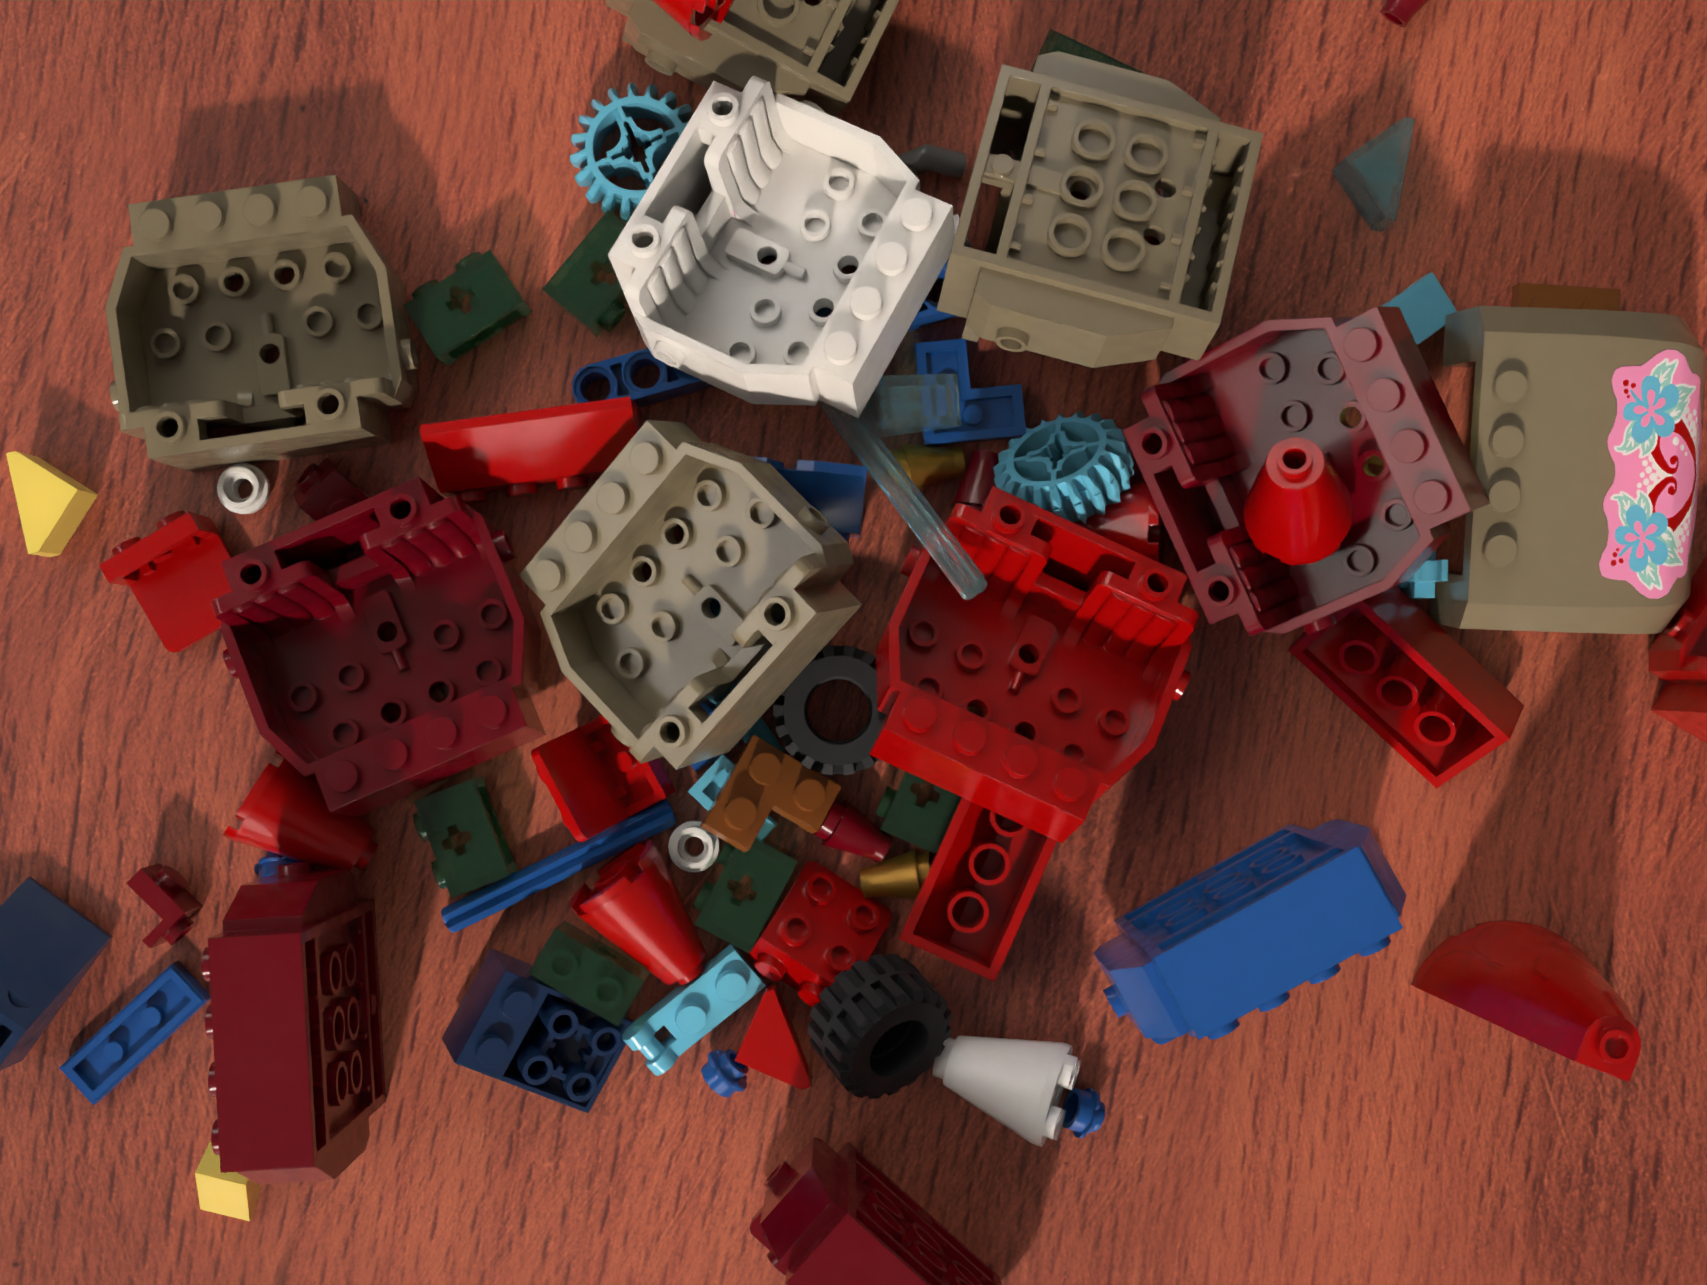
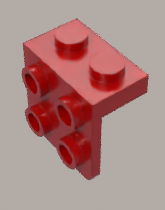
[99,510,233,653]
[531,715,676,842]
[745,861,892,1007]

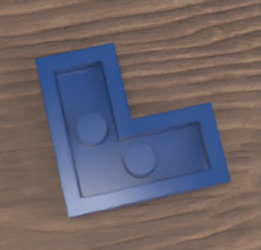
[914,339,1026,446]

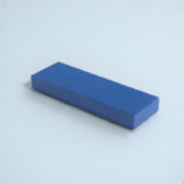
[59,961,211,1105]

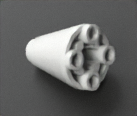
[932,1035,1081,1147]

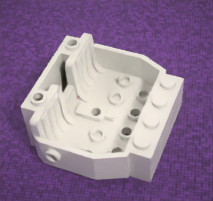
[608,76,954,418]

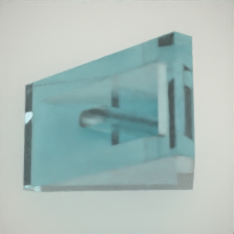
[1332,117,1415,232]
[863,374,961,439]

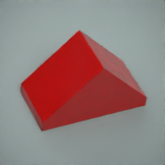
[735,981,813,1090]

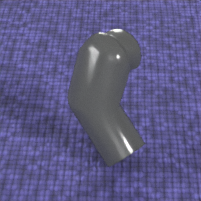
[898,144,967,178]

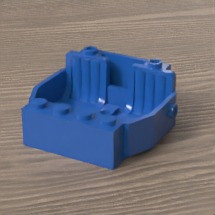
[1094,819,1407,1045]

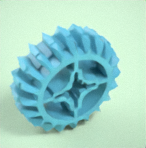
[570,82,693,223]
[993,411,1135,524]

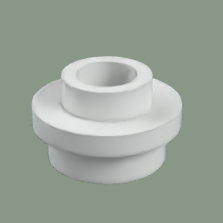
[217,463,270,514]
[668,821,720,872]

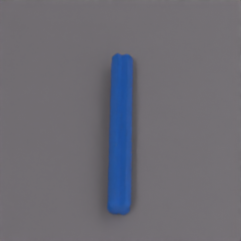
[441,800,677,933]

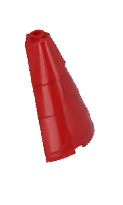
[1411,920,1641,1082]

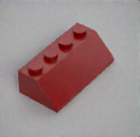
[419,396,644,505]
[1288,586,1525,789]
[899,797,1057,982]

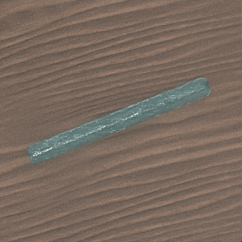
[817,400,987,600]

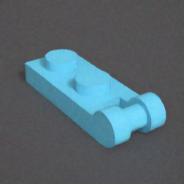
[622,943,766,1076]

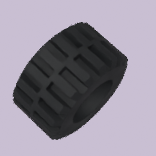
[773,645,886,776]
[808,954,952,1099]

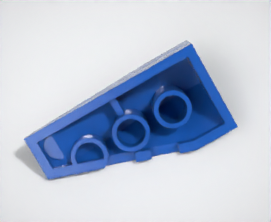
[751,456,867,544]

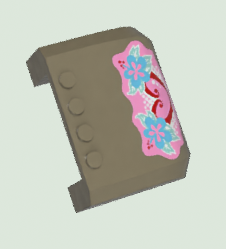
[1428,306,1707,634]

